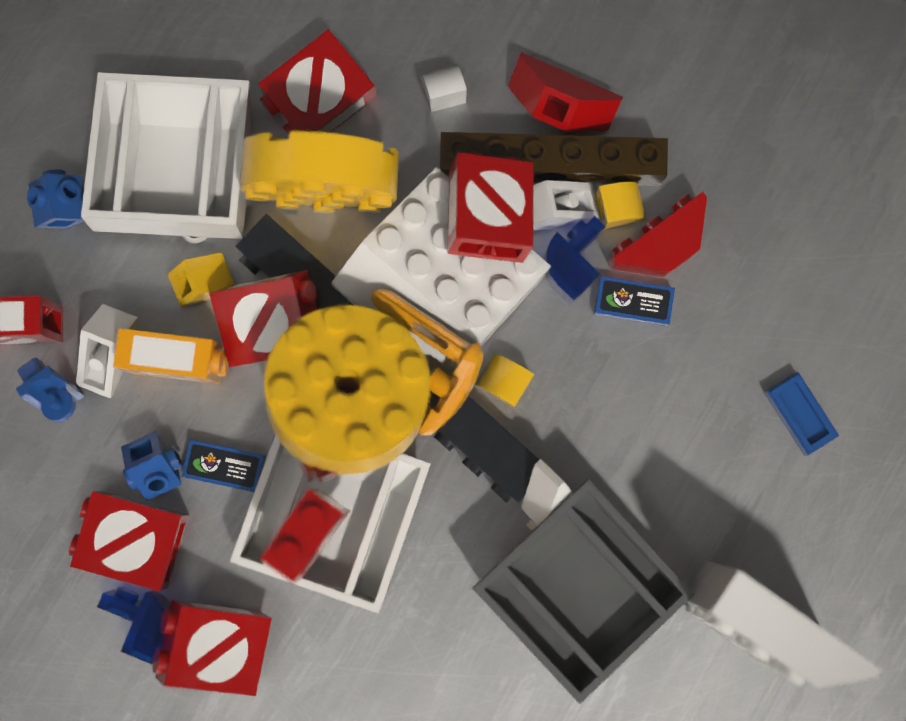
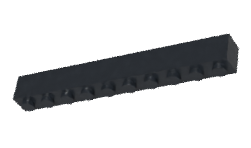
[235,213,539,503]

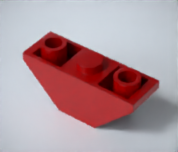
[508,52,623,132]
[608,192,707,278]

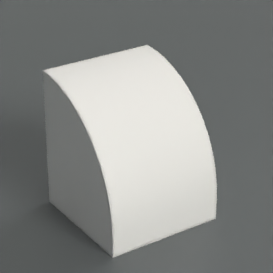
[421,64,467,112]

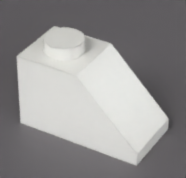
[533,180,600,230]
[76,304,138,399]
[521,459,573,532]

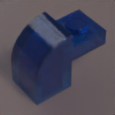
[544,216,606,306]
[97,586,171,664]

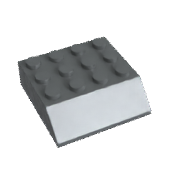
[472,479,694,704]

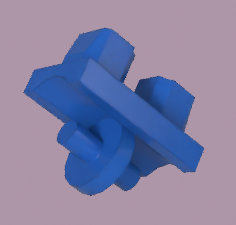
[16,357,84,423]

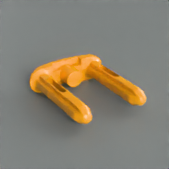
[371,288,483,436]

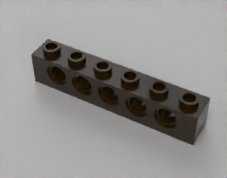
[440,132,668,186]

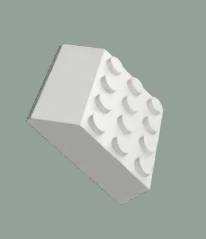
[81,72,252,239]
[331,167,551,377]
[230,435,431,614]
[685,560,882,688]

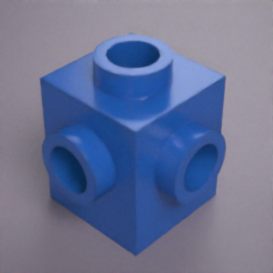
[27,169,84,229]
[121,430,183,501]

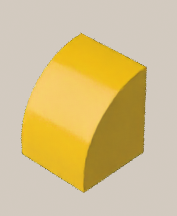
[595,182,646,230]
[168,252,235,308]
[475,354,534,409]

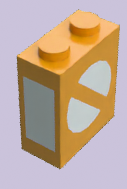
[113,328,229,385]

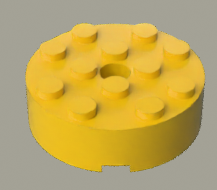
[240,132,399,213]
[264,305,430,475]

